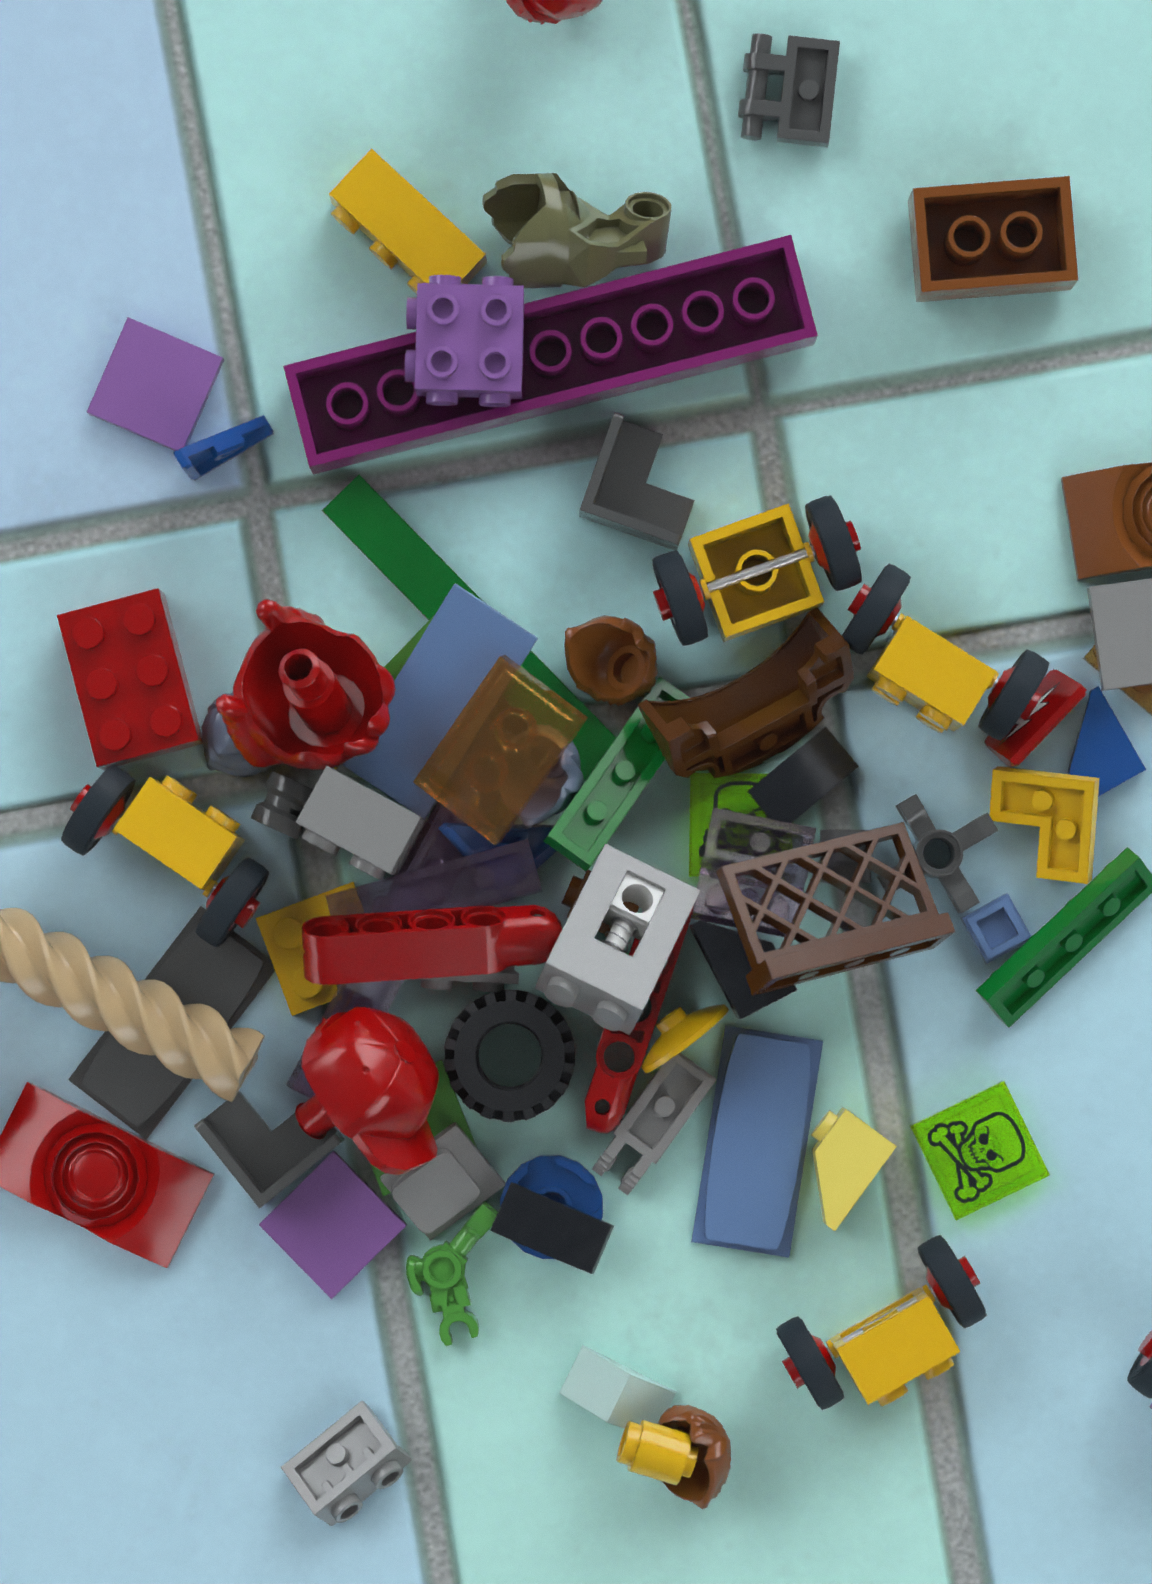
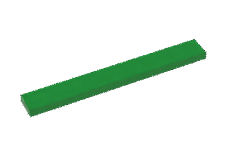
[322,475,616,781]

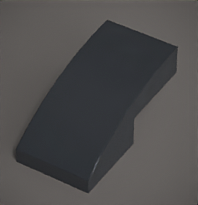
[747,727,859,832]
[490,1182,614,1274]

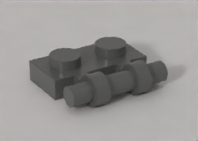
[738,33,840,147]

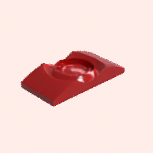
[0,1081,214,1268]

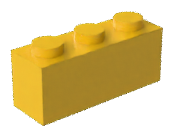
[329,148,487,294]

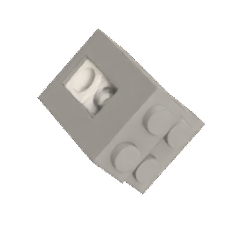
[535,844,701,1035]

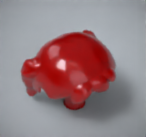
[215,599,396,770]

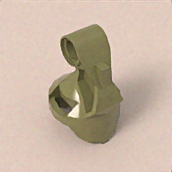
[482,173,671,289]

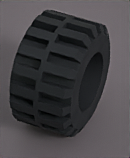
[444,990,575,1122]

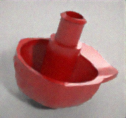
[295,1007,439,1175]

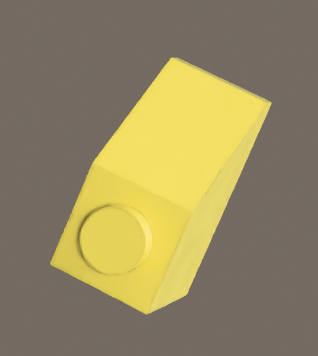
[811,1107,897,1231]

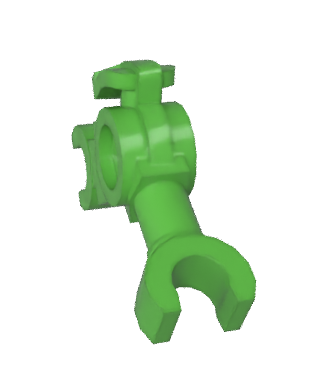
[406,1201,498,1346]

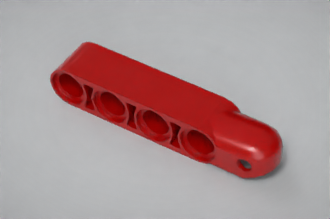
[301,905,562,985]
[585,907,693,1134]

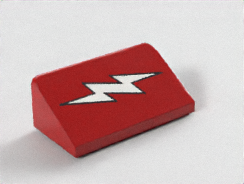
[984,669,1087,768]

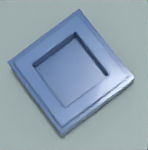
[960,893,1031,964]

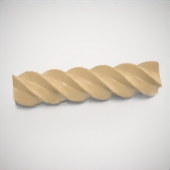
[0,908,265,1102]

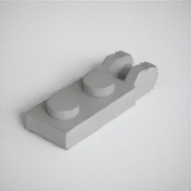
[592,1053,717,1195]

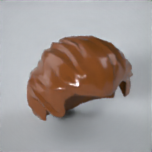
[564,615,658,706]
[658,1405,731,1509]

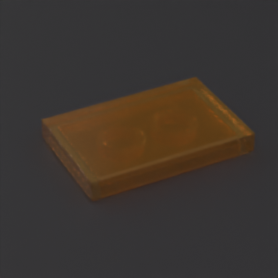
[413,655,588,845]

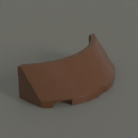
[638,607,854,778]

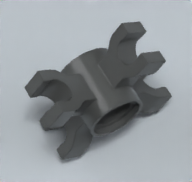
[877,794,998,913]

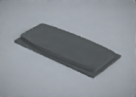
[68,906,275,1140]

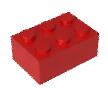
[57,588,203,770]

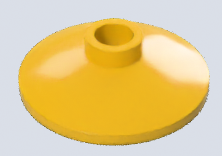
[641,1004,729,1073]

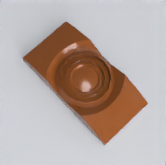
[1061,462,1152,580]

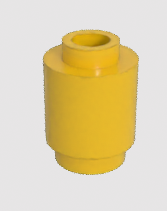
[616,1420,698,1485]

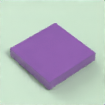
[87,317,224,451]
[258,1150,407,1299]

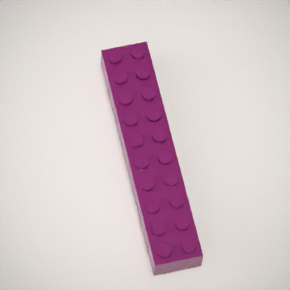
[283,235,818,475]

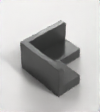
[579,412,695,551]
[194,1091,345,1208]

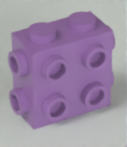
[405,275,524,407]

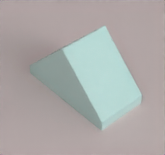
[560,1345,676,1429]

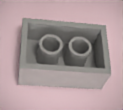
[295,766,427,881]

